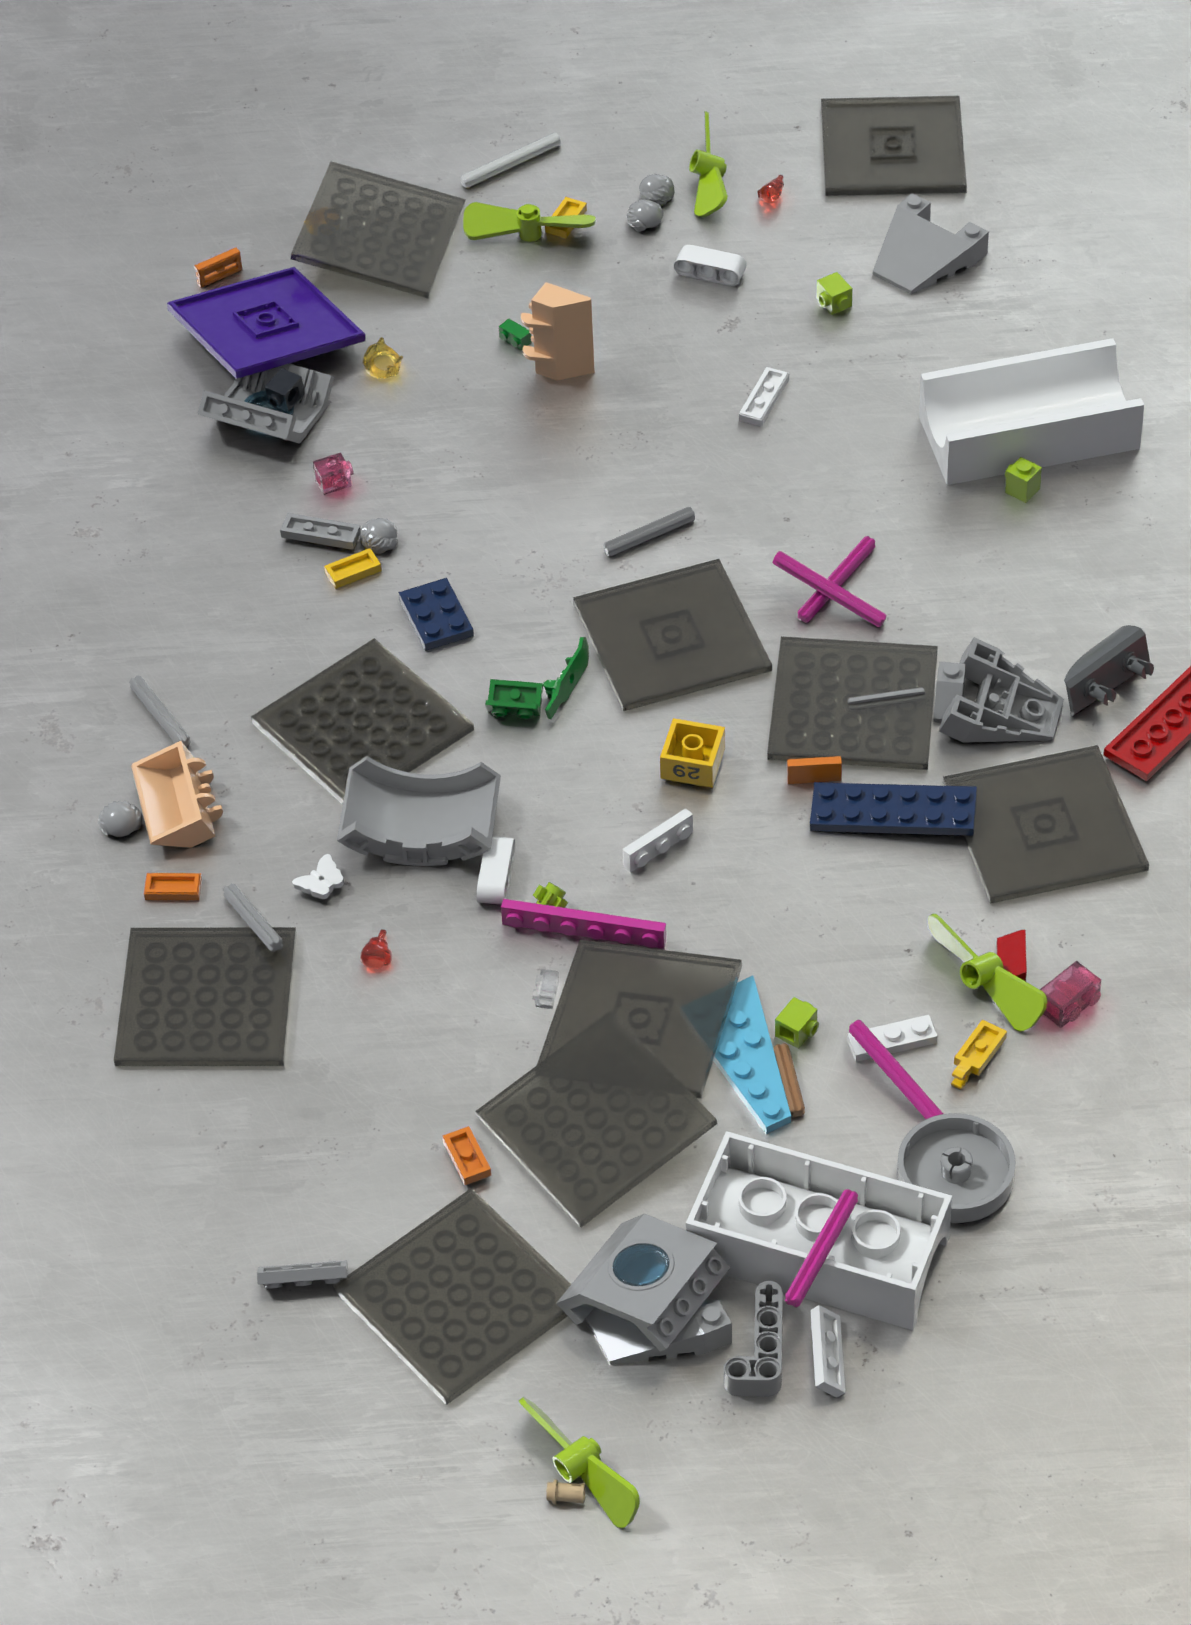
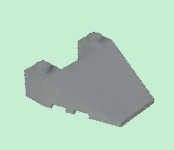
[873,193,989,294]
[939,637,1064,742]
[585,1248,732,1364]

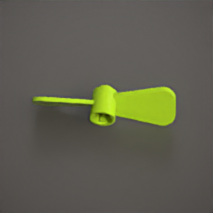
[689,111,728,217]
[463,202,596,242]
[928,914,1047,1031]
[518,1397,640,1528]

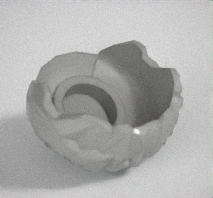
[639,174,675,206]
[627,199,663,232]
[360,518,398,554]
[98,801,143,837]

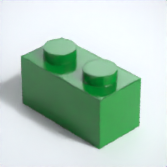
[499,318,532,350]

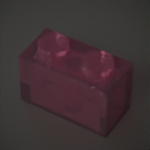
[1040,960,1101,1028]

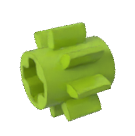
[532,882,568,908]

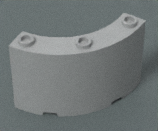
[337,756,501,866]

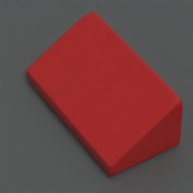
[997,930,1027,981]

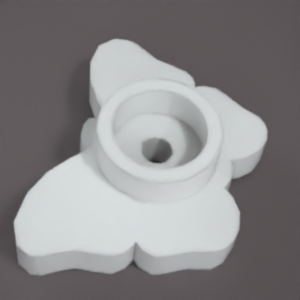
[292,854,344,899]

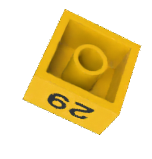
[660,718,725,788]

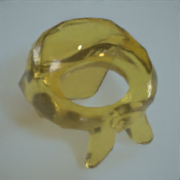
[363,337,403,378]

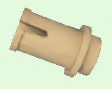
[546,1479,585,1504]

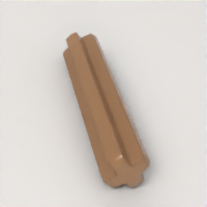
[774,1043,805,1117]

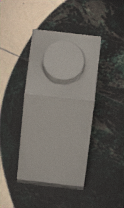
[933,661,966,723]

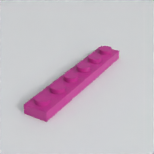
[501,899,667,949]

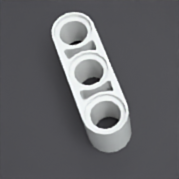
[674,245,747,286]
[477,837,515,904]

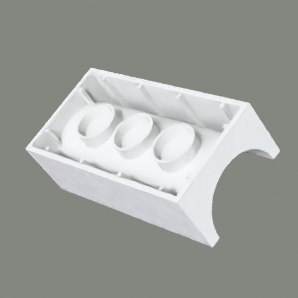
[919,338,1144,485]
[686,1131,952,1330]

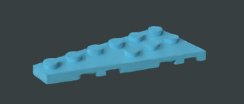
[680,975,791,1134]

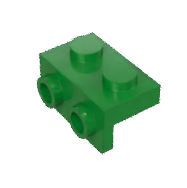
[485,679,544,719]

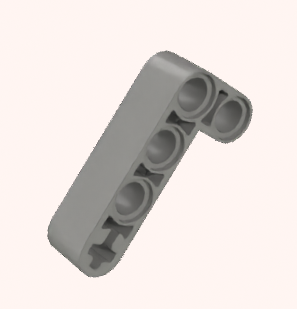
[724,1281,783,1397]

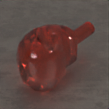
[757,175,784,203]
[360,929,392,969]

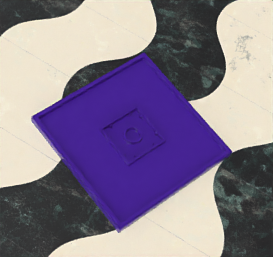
[167,267,366,379]

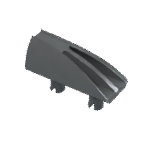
[1064,625,1154,717]

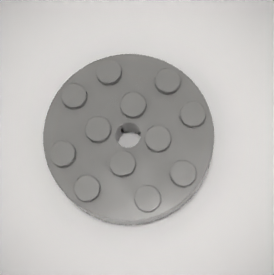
[897,1113,1016,1223]

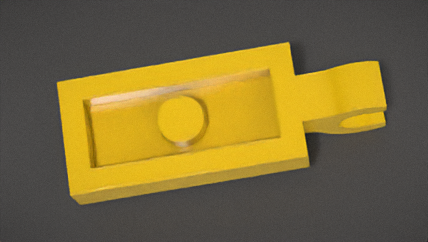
[951,1020,1007,1090]

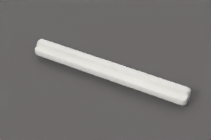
[460,133,561,188]

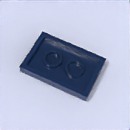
[398,577,474,651]

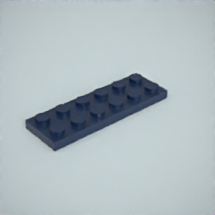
[810,782,977,836]

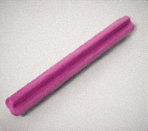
[797,536,876,623]
[772,551,887,627]
[849,1020,943,1119]
[785,1189,858,1307]

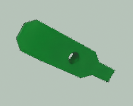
[543,637,589,719]

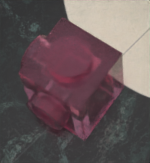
[313,452,354,495]

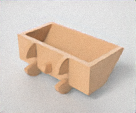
[521,282,595,381]
[131,741,223,848]

